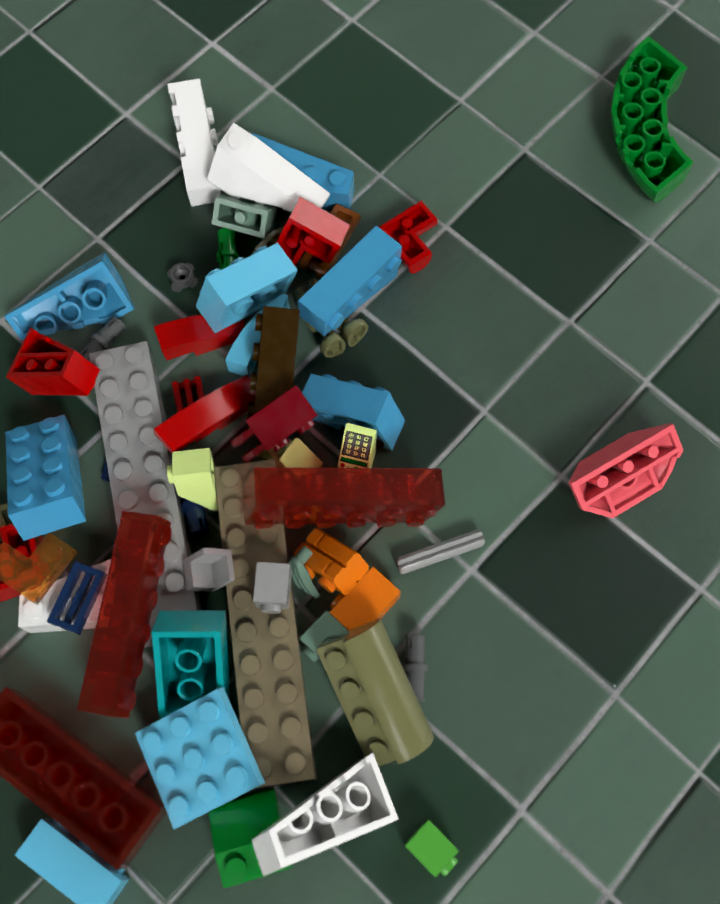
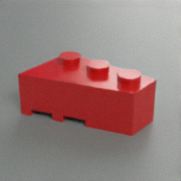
[6,328,100,396]

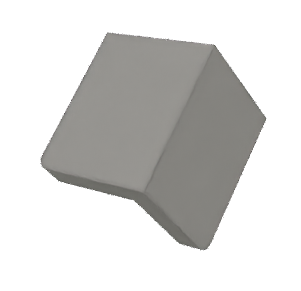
[183,548,235,592]

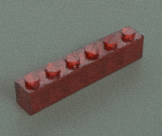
[77,511,172,718]

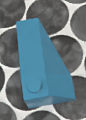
[4,252,135,340]

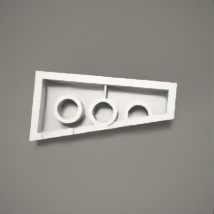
[251,753,398,876]

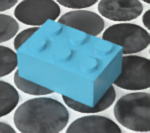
[196,243,298,333]

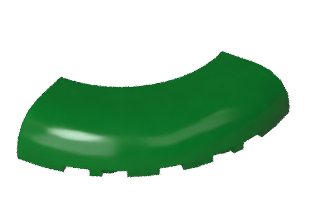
[611,36,694,203]

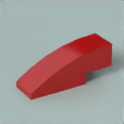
[153,315,245,361]

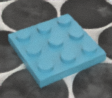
[135,687,265,829]

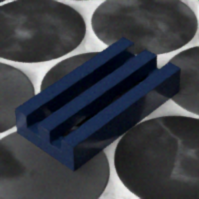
[47,561,107,635]

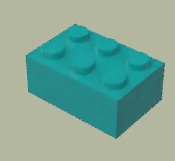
[152,610,230,718]

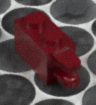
[230,385,318,463]

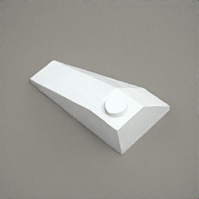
[207,123,330,212]

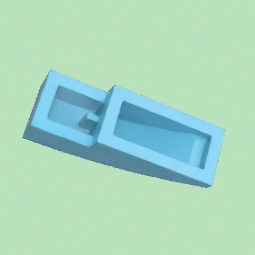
[225,294,290,378]

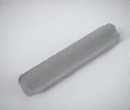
[396,529,485,574]

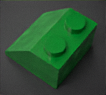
[209,788,292,889]

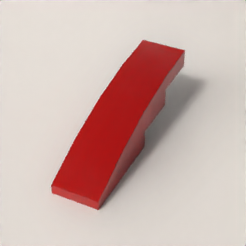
[154,375,255,454]

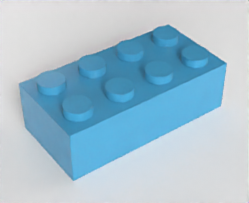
[5,414,86,541]

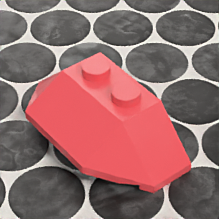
[568,423,684,518]

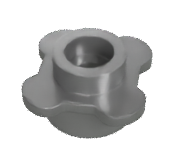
[167,263,198,292]

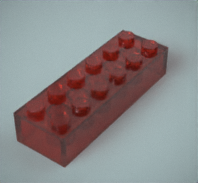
[243,467,446,529]
[0,687,167,870]

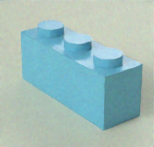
[15,816,130,904]

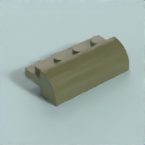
[316,618,434,766]

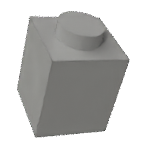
[253,562,292,614]

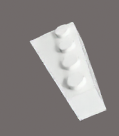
[167,78,222,207]

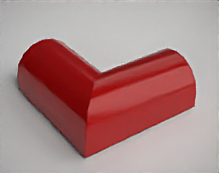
[379,200,438,274]

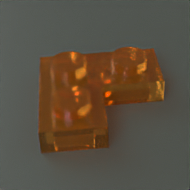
[0,533,78,605]

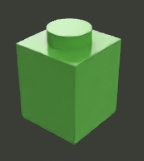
[404,819,459,878]

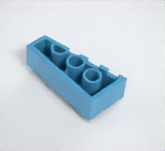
[252,133,354,211]
[298,226,402,336]

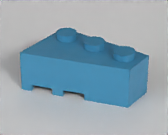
[302,374,405,451]

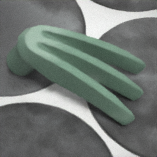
[288,546,321,599]

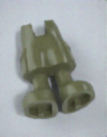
[292,278,368,358]

